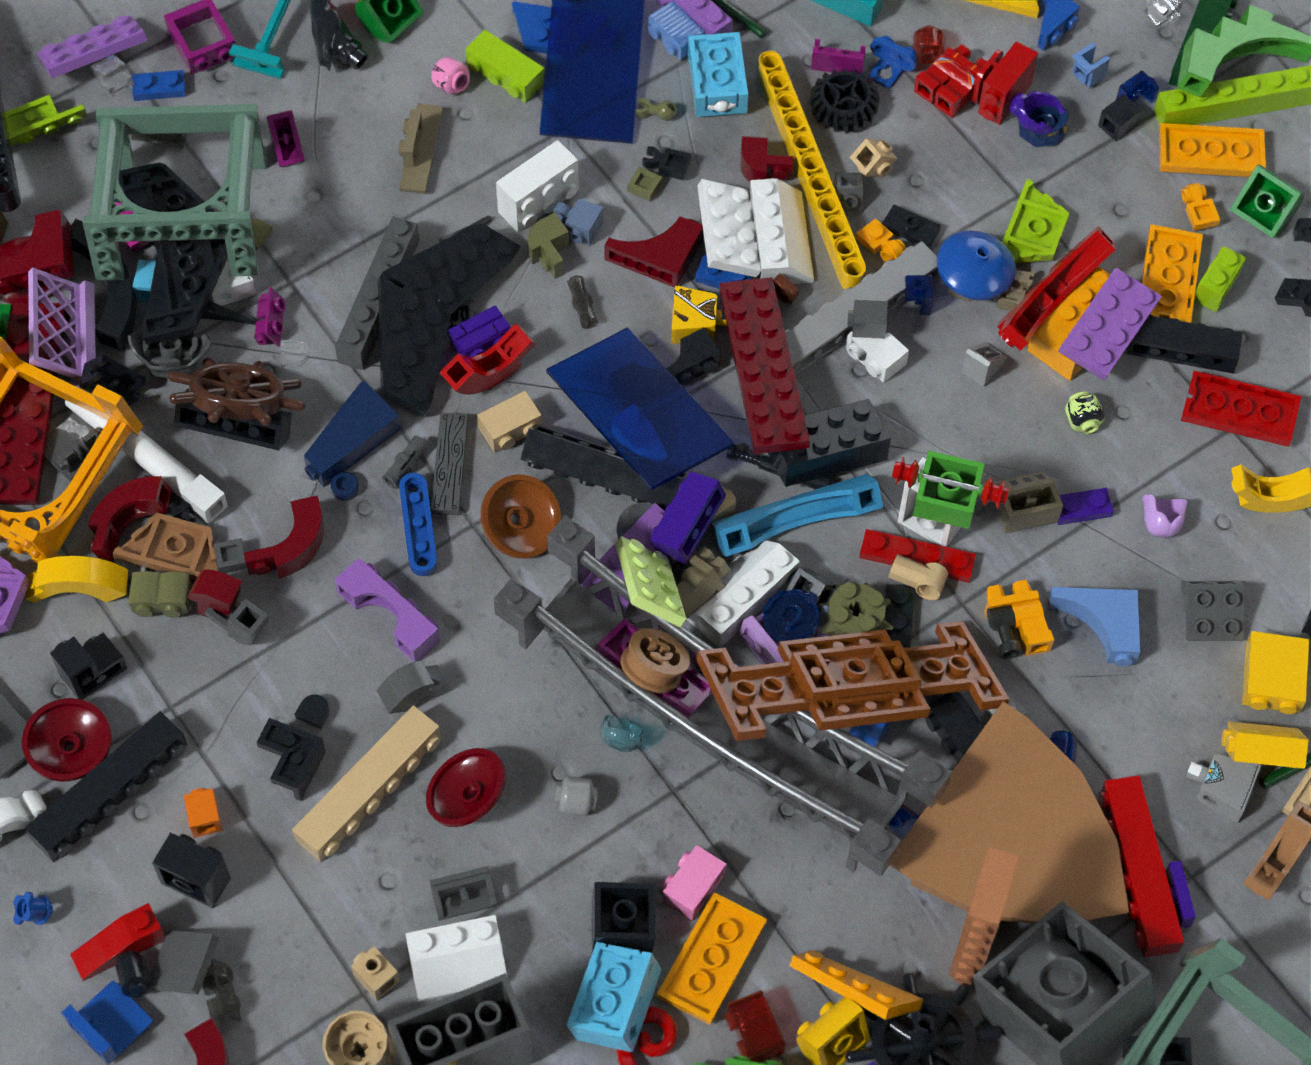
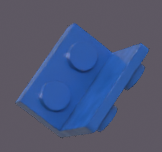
[61,981,153,1065]

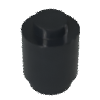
[115,951,152,998]

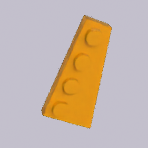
[790,950,923,1019]

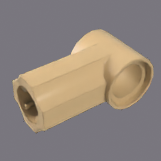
[888,554,948,600]

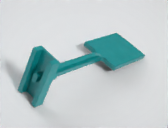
[229,0,291,79]

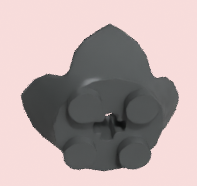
[128,330,212,378]

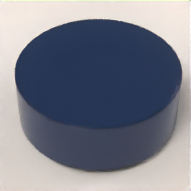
[331,472,359,501]

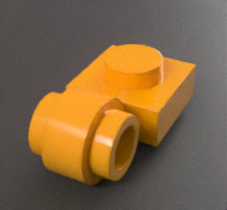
[1181,183,1220,231]
[856,218,906,262]

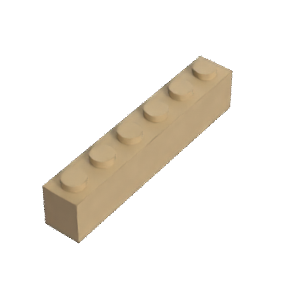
[292,705,441,862]

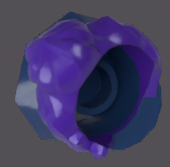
[1010,91,1069,147]

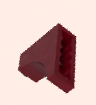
[604,216,703,288]

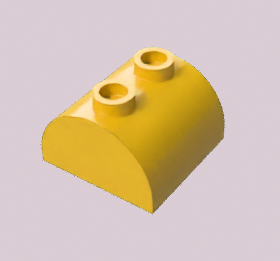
[797,997,871,1065]

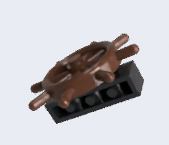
[168,358,305,451]

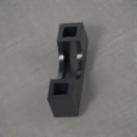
[610,328,721,411]

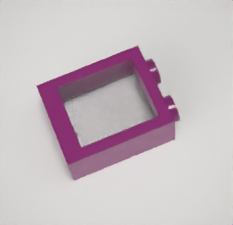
[163,0,236,75]

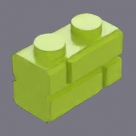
[1194,247,1246,312]

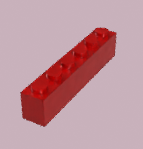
[1098,775,1184,958]

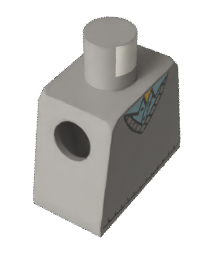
[1185,754,1261,823]

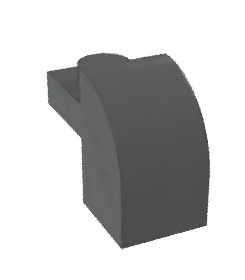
[205,598,269,645]
[376,660,450,714]

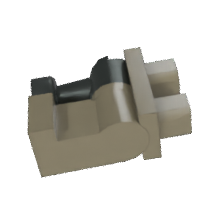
[672,546,731,619]

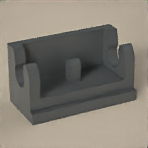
[430,866,497,921]

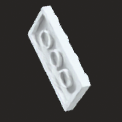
[697,179,761,277]

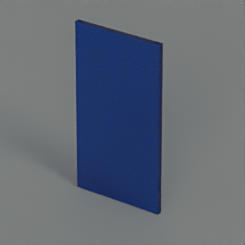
[539,0,644,144]
[546,327,734,490]

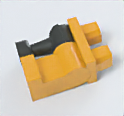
[984,580,1054,659]

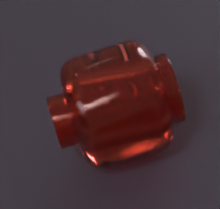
[912,25,946,65]

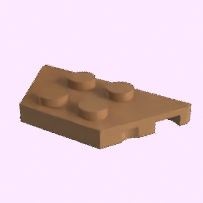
[113,513,218,581]

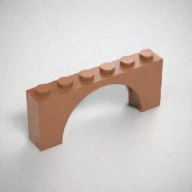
[948,847,1019,986]

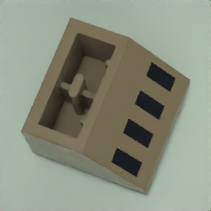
[993,471,1063,533]

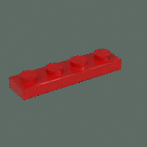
[859,529,976,583]

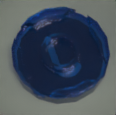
[763,589,820,643]

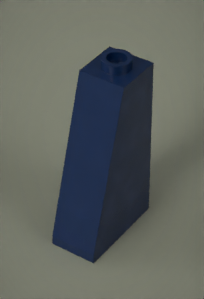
[304,380,401,487]

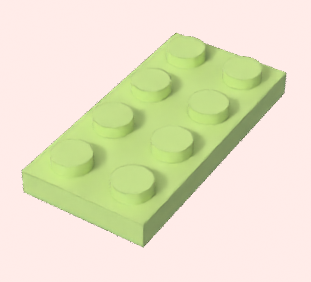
[615,536,686,627]

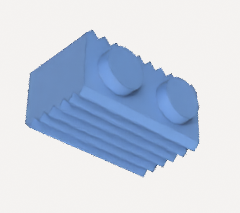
[648,0,705,61]

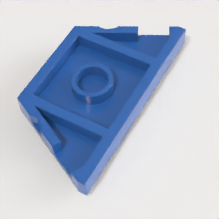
[512,1,608,59]

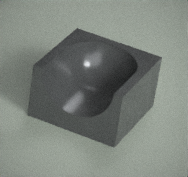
[973,901,1156,1065]

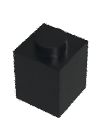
[1098,94,1142,142]

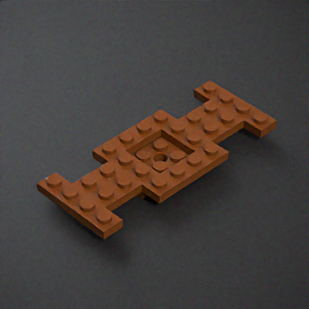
[696,621,1009,741]

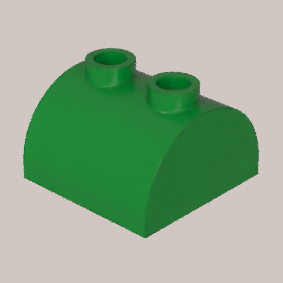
[355,0,424,43]
[1229,164,1304,238]

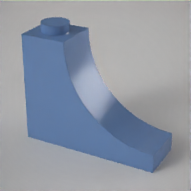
[1048,587,1140,667]

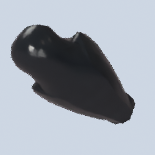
[310,0,369,71]

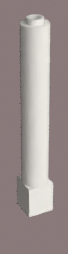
[65,385,228,525]

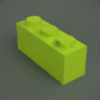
[465,29,545,103]

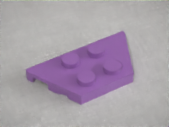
[0,556,31,633]

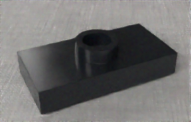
[882,204,941,248]

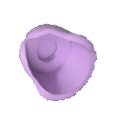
[1142,494,1188,538]

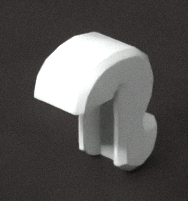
[0,790,47,841]

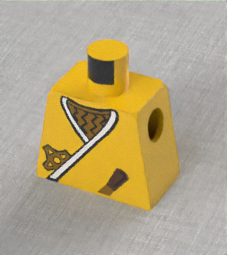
[671,286,727,344]

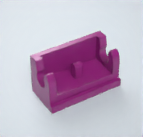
[811,38,866,75]

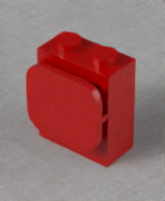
[972,41,1038,125]

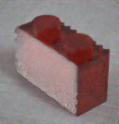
[724,990,786,1063]

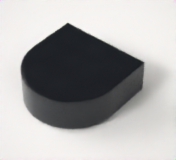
[294,694,330,729]

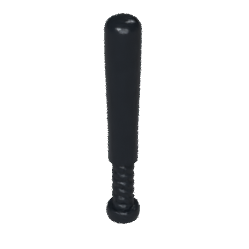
[726,443,834,490]

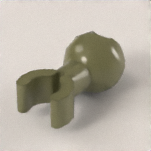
[635,98,677,121]

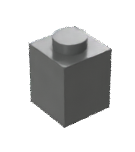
[847,300,887,339]

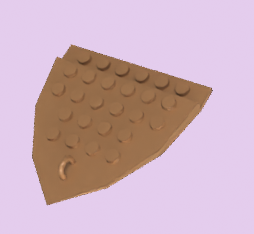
[890,701,1129,924]

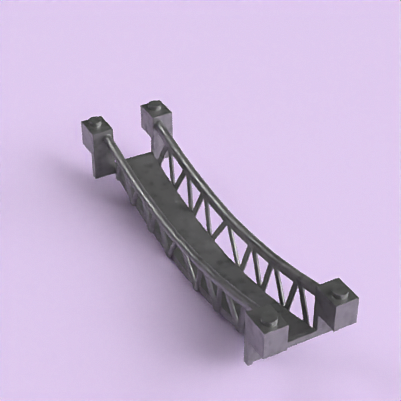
[493,516,952,877]

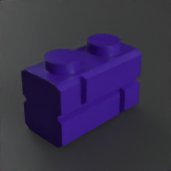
[448,305,511,357]

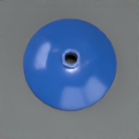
[937,230,1016,301]

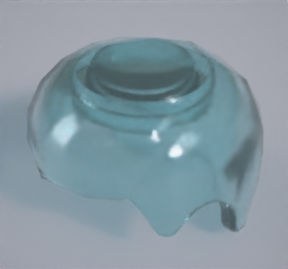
[600,715,644,752]

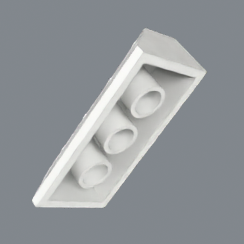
[750,178,814,284]
[687,540,800,648]

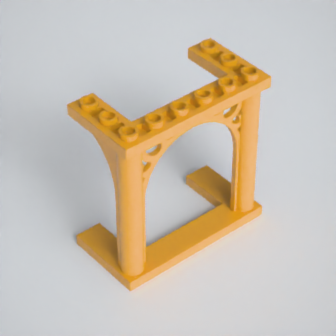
[0,337,143,564]

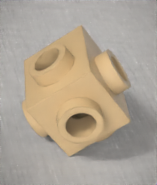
[850,138,898,178]

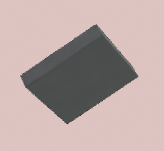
[150,930,219,995]

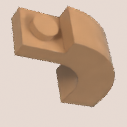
[1243,800,1311,901]

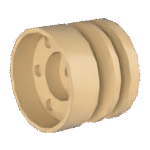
[323,1011,395,1065]

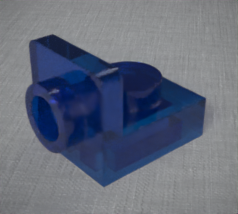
[1116,70,1159,103]
[905,275,933,315]

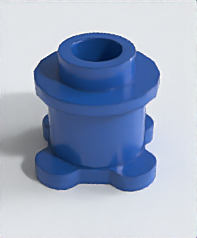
[13,892,53,925]

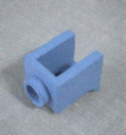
[1072,42,1110,88]

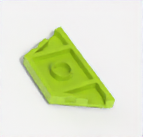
[1002,179,1070,263]

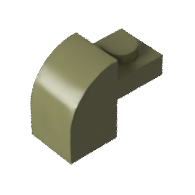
[528,213,569,279]

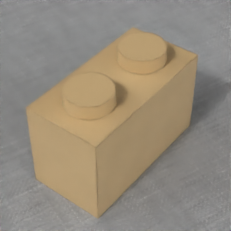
[477,391,542,453]

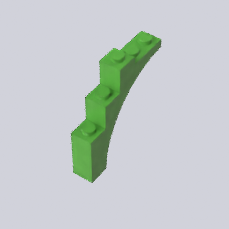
[1177,5,1311,98]

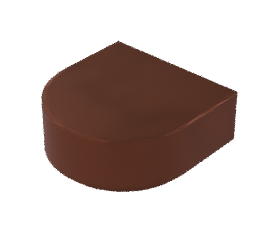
[773,273,799,304]

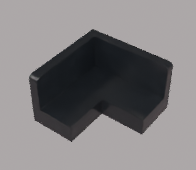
[256,718,326,801]

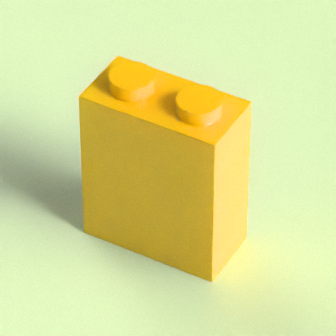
[1242,631,1309,714]
[1221,721,1309,769]

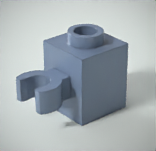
[553,198,603,246]

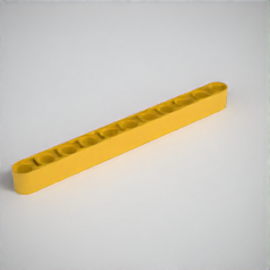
[758,51,866,289]

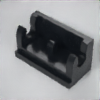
[80,355,146,406]

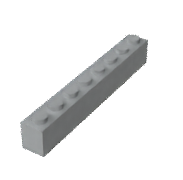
[785,241,940,376]

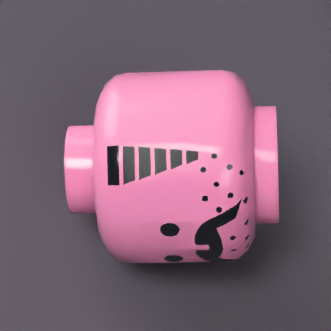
[431,57,470,95]

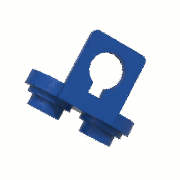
[868,36,918,89]

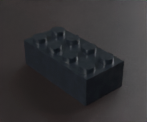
[768,399,891,487]

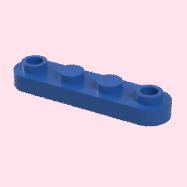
[399,473,437,576]

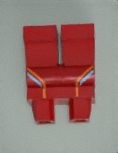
[914,44,987,118]

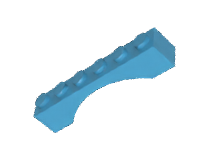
[711,474,883,557]

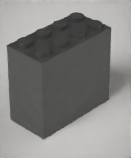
[387,973,533,1065]

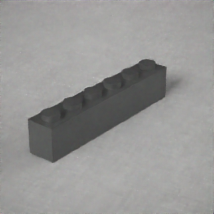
[335,216,420,370]

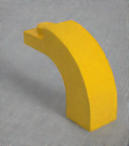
[1231,464,1311,513]
[25,556,128,603]

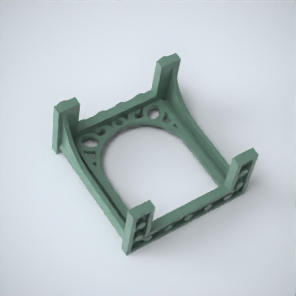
[83,104,266,280]
[1120,938,1311,1065]

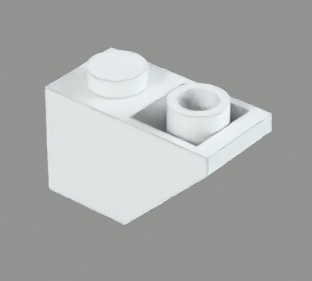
[846,332,909,383]

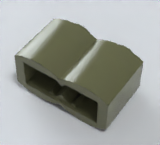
[128,571,192,618]

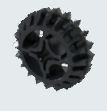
[810,68,880,133]

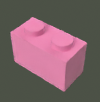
[661,845,726,921]

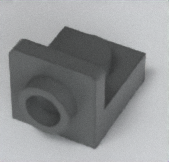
[835,173,863,211]

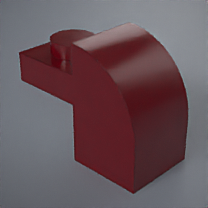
[740,136,793,182]
[187,569,242,618]

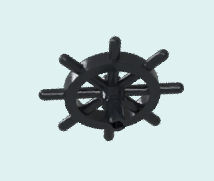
[845,973,1003,1065]

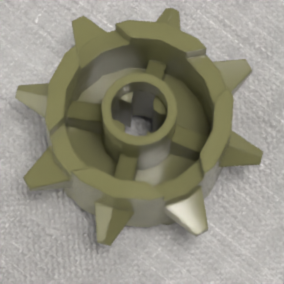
[818,582,894,635]

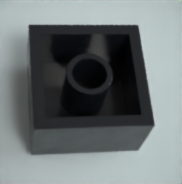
[152,832,231,908]
[592,882,656,953]

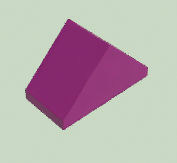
[266,110,305,167]

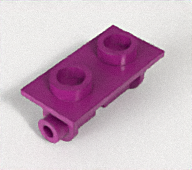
[254,287,286,347]

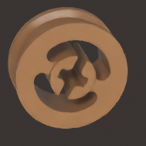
[620,628,690,693]

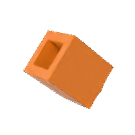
[183,788,223,838]

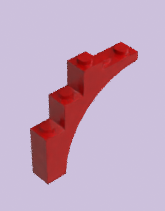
[997,226,1116,351]

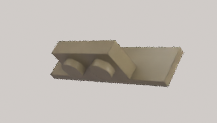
[398,103,443,194]

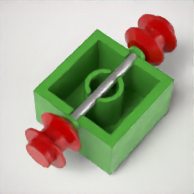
[892,450,1009,529]

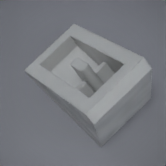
[961,342,1008,387]

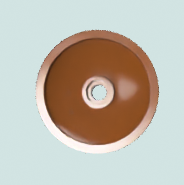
[481,474,561,559]

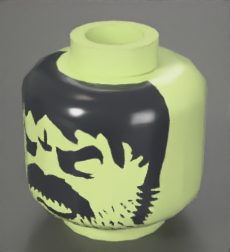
[1065,391,1105,434]

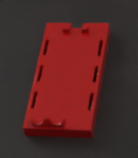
[1181,371,1302,447]

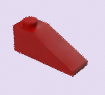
[70,903,165,981]

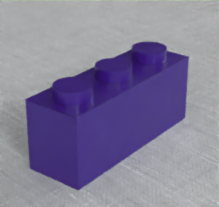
[650,471,726,564]

